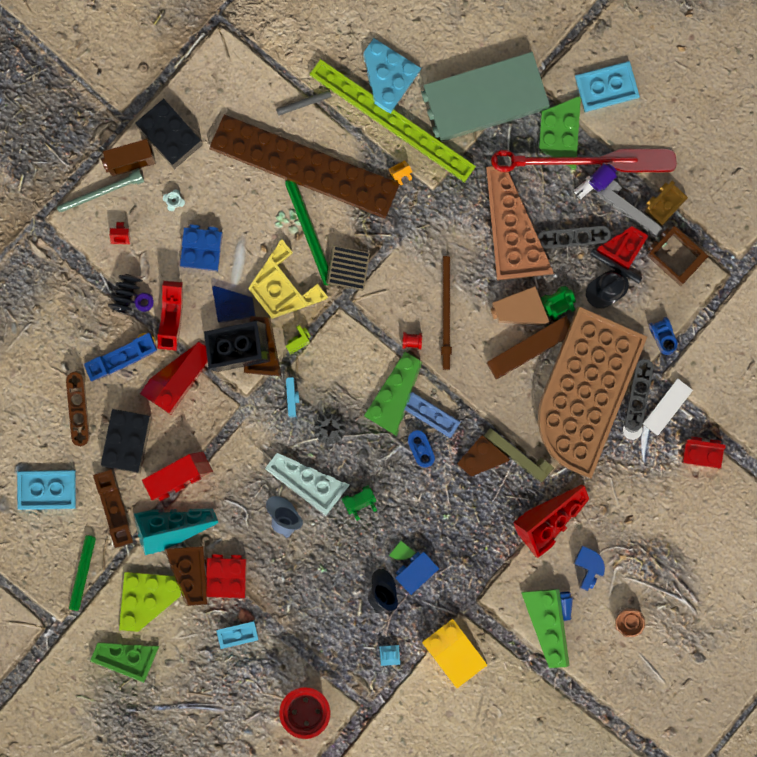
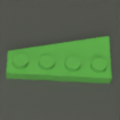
[364,352,422,436]
[521,589,570,668]

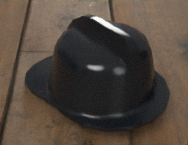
[586,270,629,308]
[368,569,398,613]

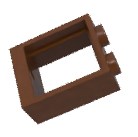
[101,139,156,177]
[647,226,709,287]

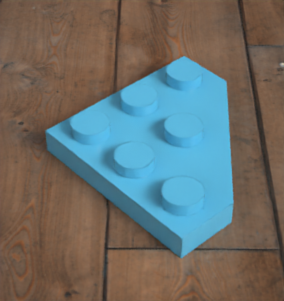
[363,38,421,114]

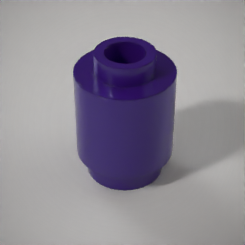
[589,164,617,192]

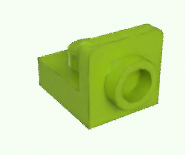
[286,325,311,355]

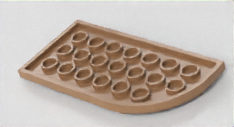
[538,307,647,479]

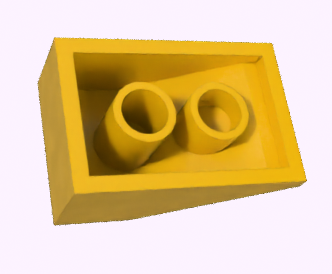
[422,619,487,688]

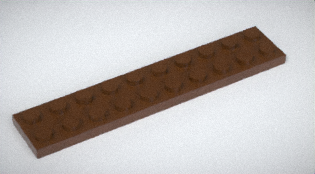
[209,114,400,219]

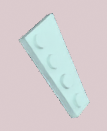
[265,453,349,516]

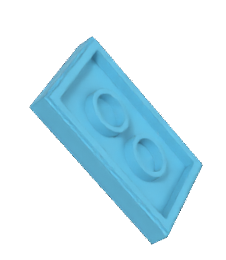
[575,61,640,112]
[17,470,76,510]

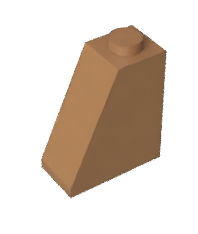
[490,287,549,325]

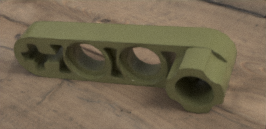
[484,428,554,483]

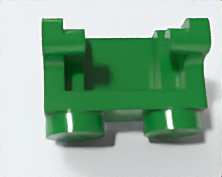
[541,286,576,321]
[341,485,377,521]

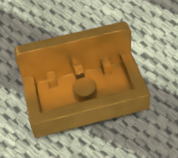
[645,180,688,226]

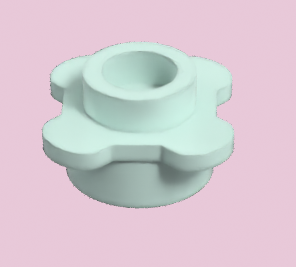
[163,189,185,211]

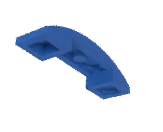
[84,333,157,382]

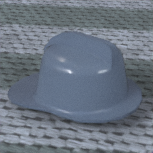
[266,496,303,538]

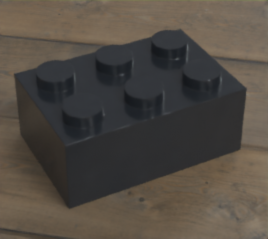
[135,98,203,170]
[204,321,270,372]
[101,409,152,474]

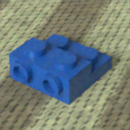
[180,224,223,272]

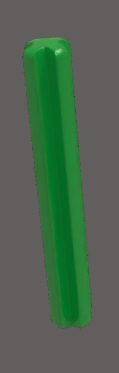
[69,535,96,611]

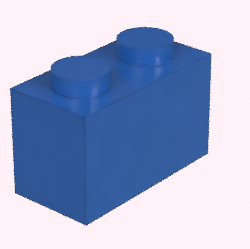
[395,552,439,595]

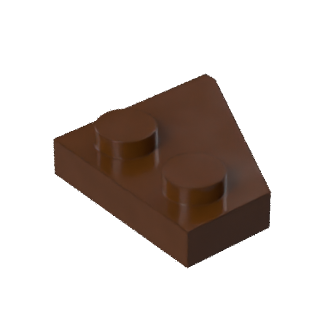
[457,435,510,477]

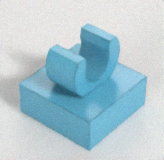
[380,645,400,666]

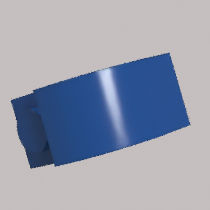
[573,546,605,591]

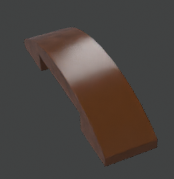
[93,470,133,549]

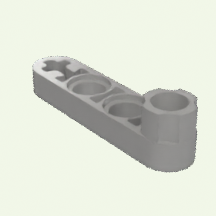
[597,180,662,237]

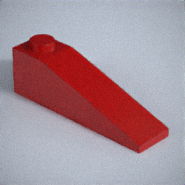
[140,342,208,415]
[513,484,589,558]

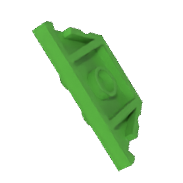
[539,97,581,170]

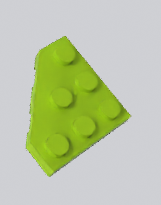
[119,572,181,632]

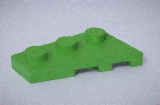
[90,643,159,683]

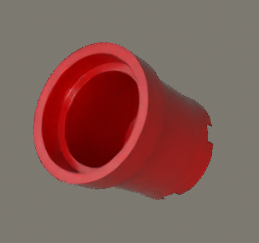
[279,687,331,739]

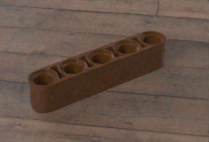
[486,316,571,380]

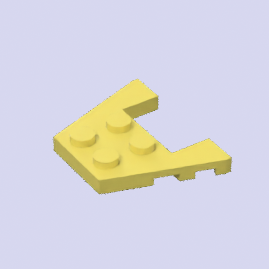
[248,240,328,319]

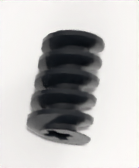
[108,274,143,316]

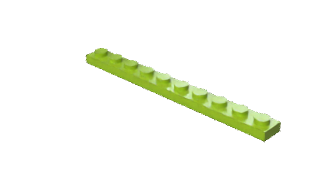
[310,59,476,183]

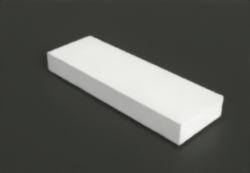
[643,379,693,436]

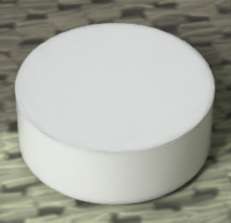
[622,420,642,440]

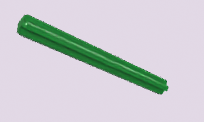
[285,180,330,286]

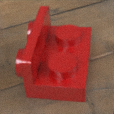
[682,437,726,469]

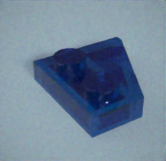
[212,286,256,323]

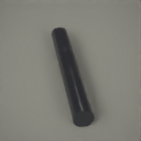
[590,248,643,284]

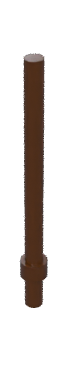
[441,256,452,370]

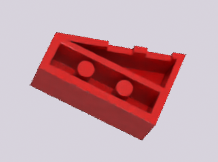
[142,451,213,501]

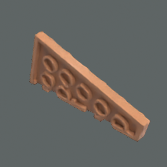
[486,165,554,280]

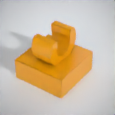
[388,160,412,185]

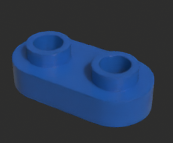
[408,431,435,468]

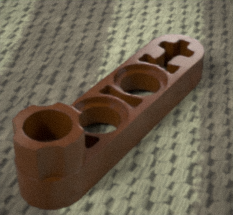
[66,371,90,447]

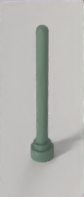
[57,168,145,212]

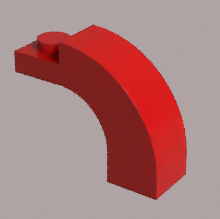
[158,280,183,351]

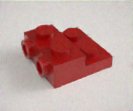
[206,554,247,598]

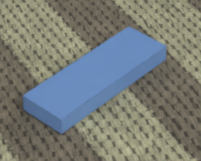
[405,392,461,439]

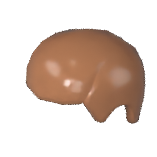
[615,608,645,637]

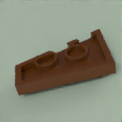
[244,316,282,377]
[164,546,207,606]

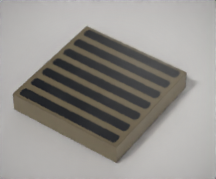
[326,245,370,291]

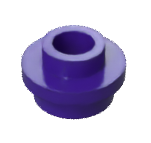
[135,293,154,312]

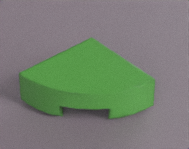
[389,541,416,560]

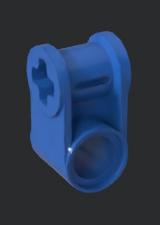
[648,316,678,355]

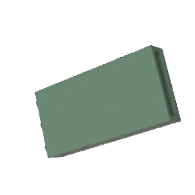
[421,52,550,142]

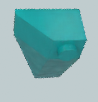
[134,508,218,555]

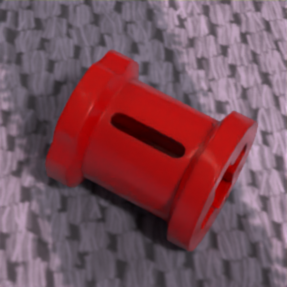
[402,332,422,350]

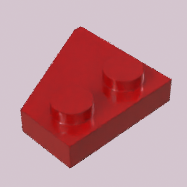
[597,226,648,269]

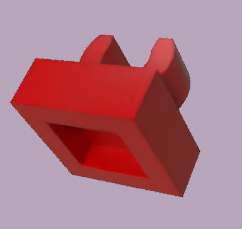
[109,222,130,245]

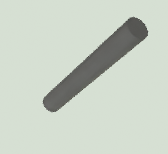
[276,90,332,116]

